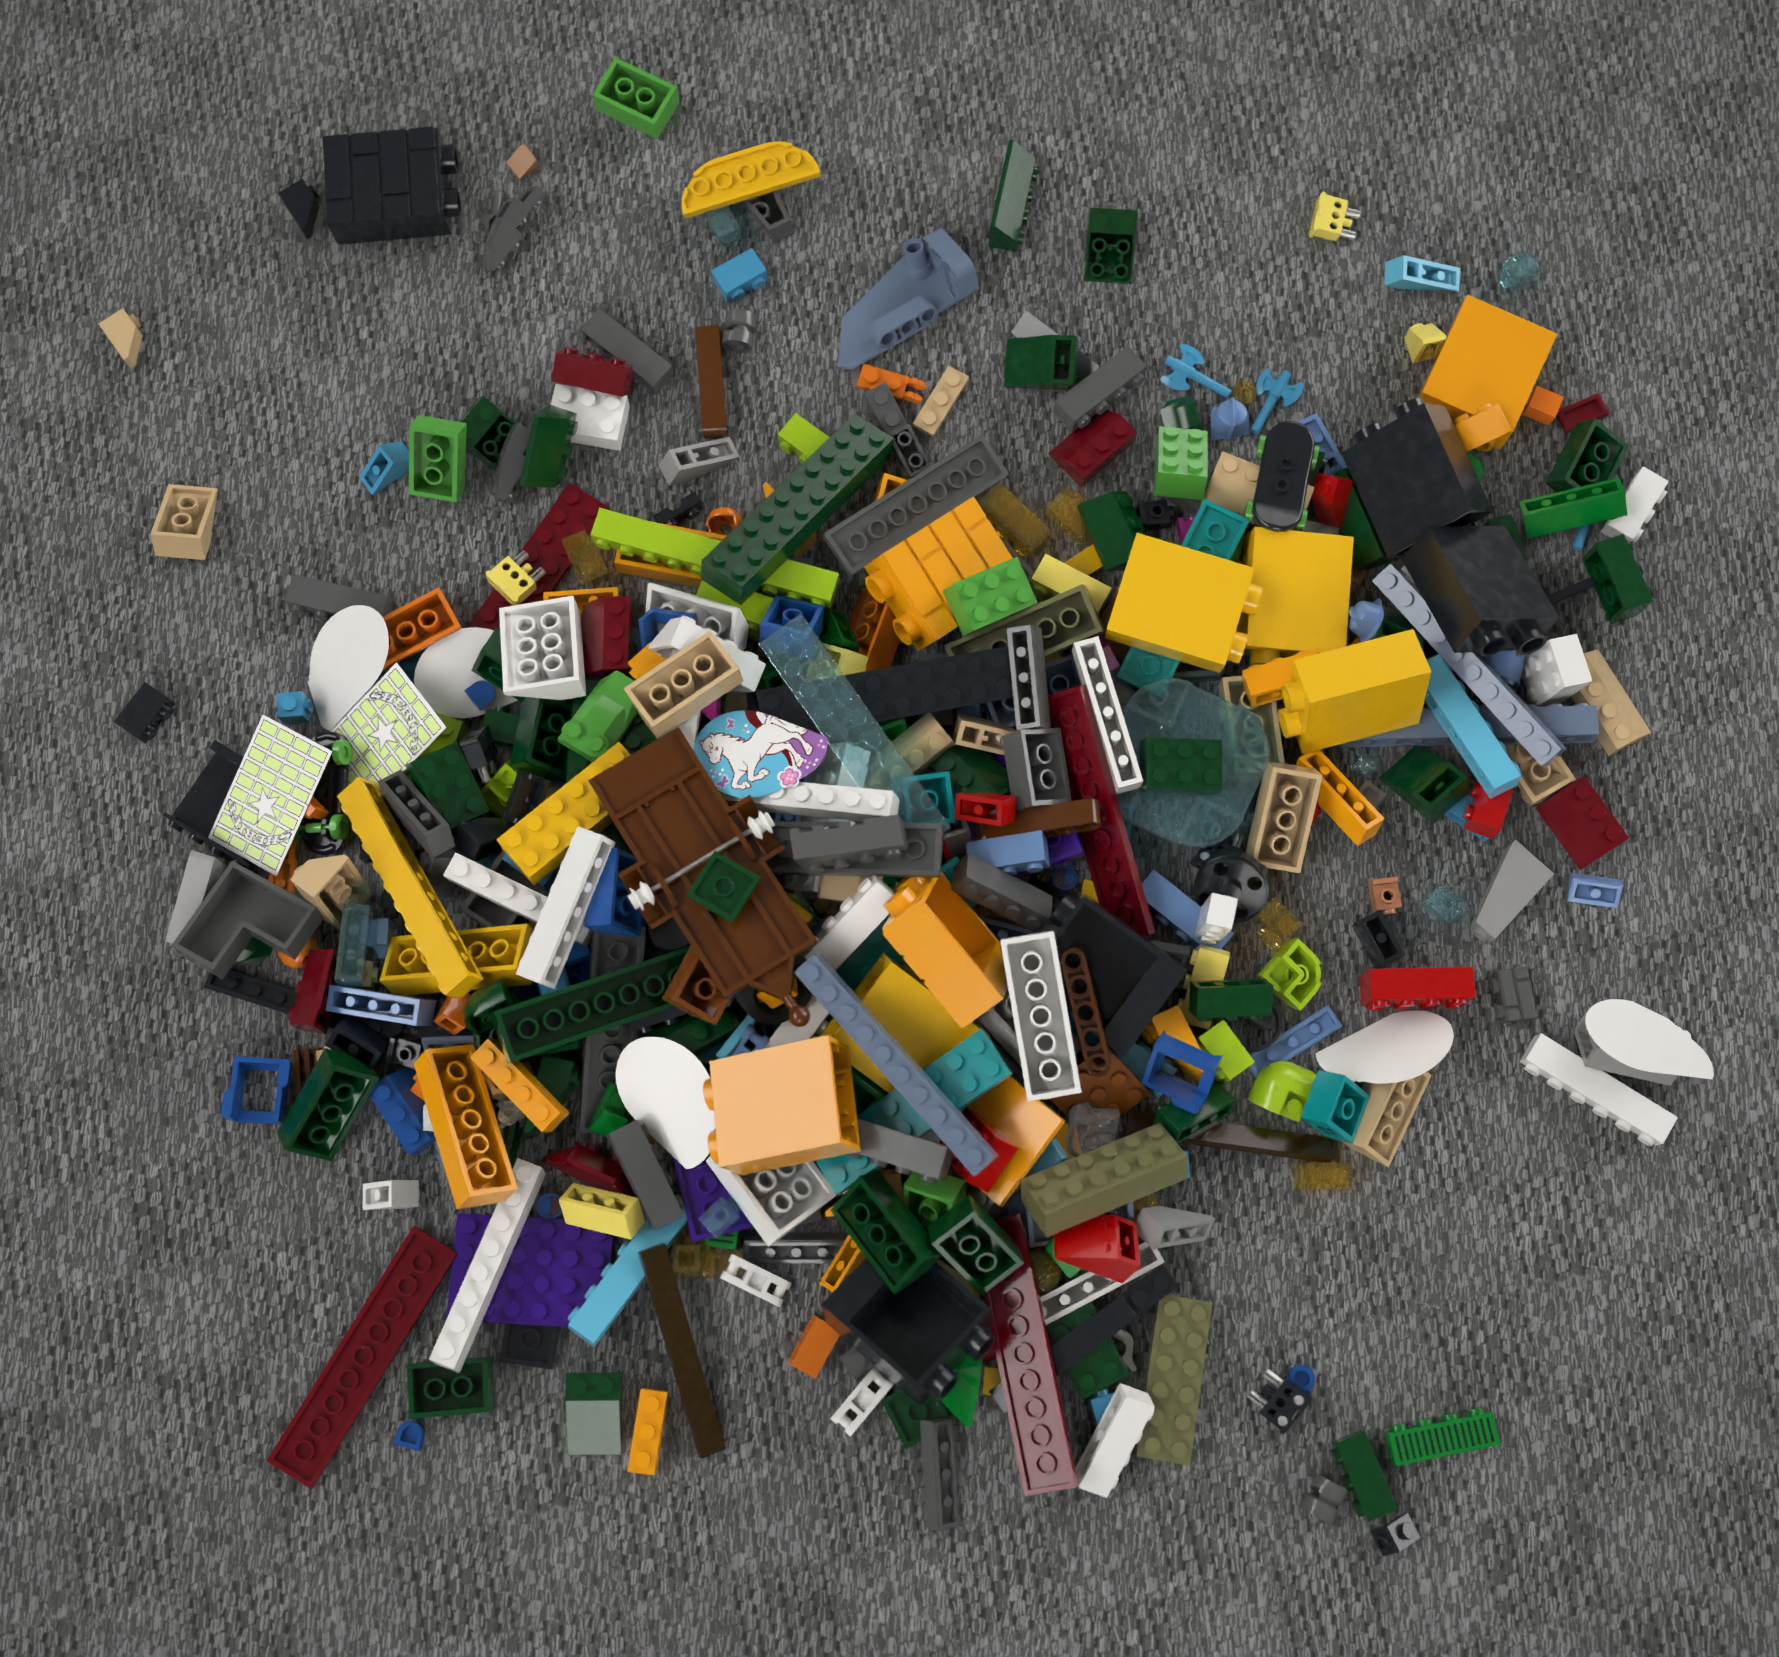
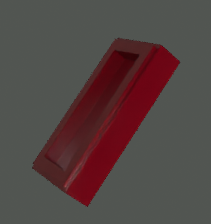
[1556,393,1610,434]

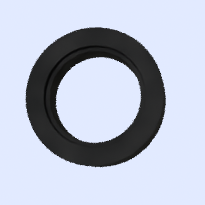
[735,954,813,1025]

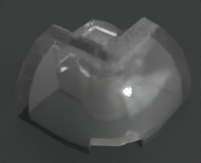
[1066,1102,1120,1157]

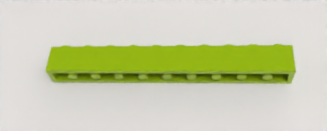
[591,508,840,608]

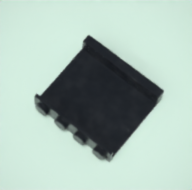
[163,740,256,871]

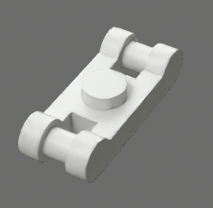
[720,1254,792,1307]
[830,1366,894,1437]

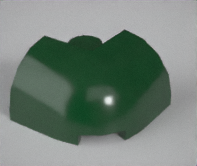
[463,978,520,1035]

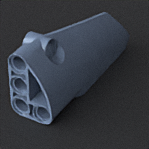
[837,228,979,370]

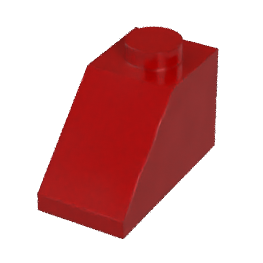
[1311,473,1353,528]
[955,793,1016,826]

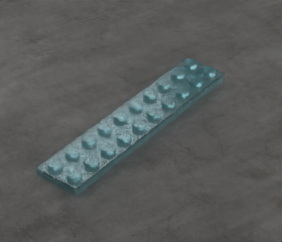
[759,614,951,833]

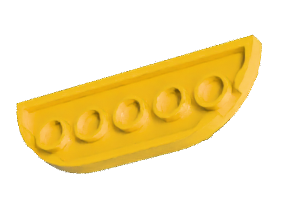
[682,142,822,219]

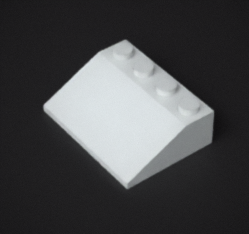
[499,596,586,700]
[706,1156,837,1247]

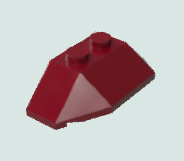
[541,1142,636,1197]

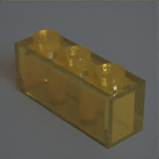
[979,482,1052,558]

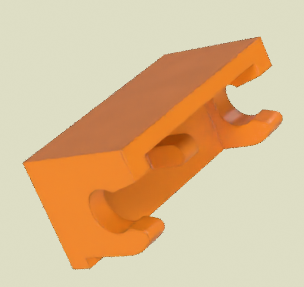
[787,1315,840,1379]

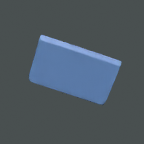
[1567,873,1624,908]

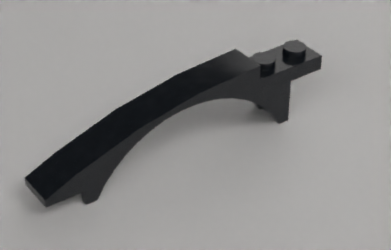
[989,1264,1178,1414]

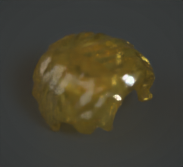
[1031,1246,1061,1296]

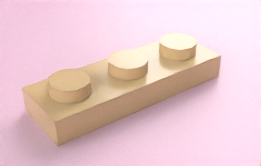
[912,366,969,437]

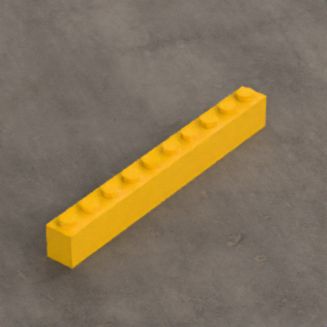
[337,777,483,998]

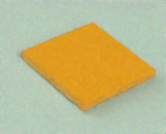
[968,1076,1065,1207]

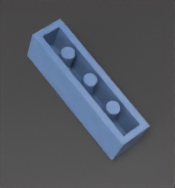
[1142,869,1234,950]
[326,985,436,1026]

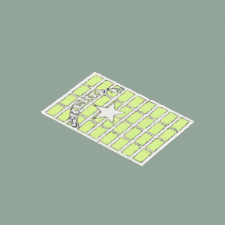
[331,662,446,794]
[208,715,332,876]

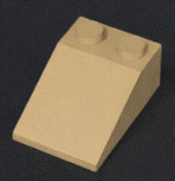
[150,484,218,560]

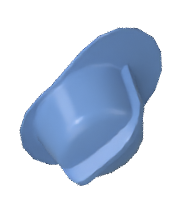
[1210,397,1249,441]
[1348,598,1384,642]

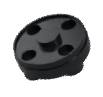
[1194,849,1270,924]

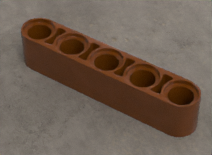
[695,325,728,438]
[976,798,1101,840]
[1061,948,1111,1077]

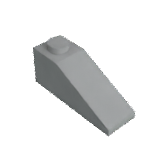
[659,437,740,486]
[1136,1206,1215,1249]

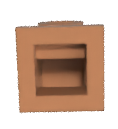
[1368,876,1402,917]

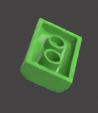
[558,670,639,763]

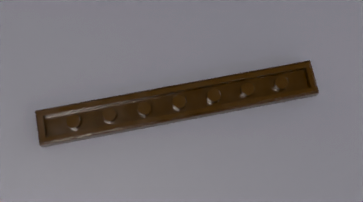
[1126,1110,1333,1164]
[638,1243,726,1459]

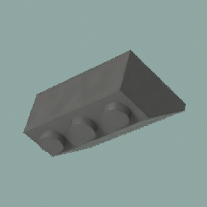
[1002,728,1072,811]

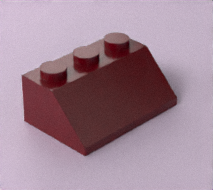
[551,347,634,397]
[1048,410,1137,488]
[582,596,633,678]
[1536,776,1629,870]
[289,949,344,1035]

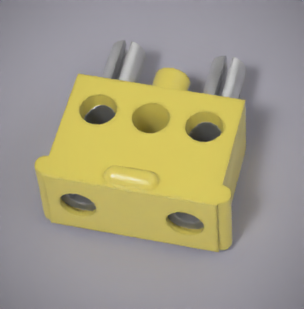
[1309,192,1361,241]
[486,550,546,606]

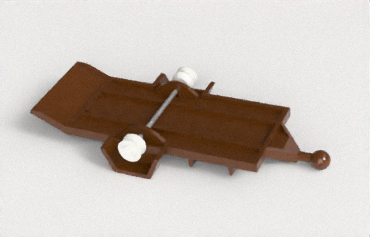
[588,727,818,1027]

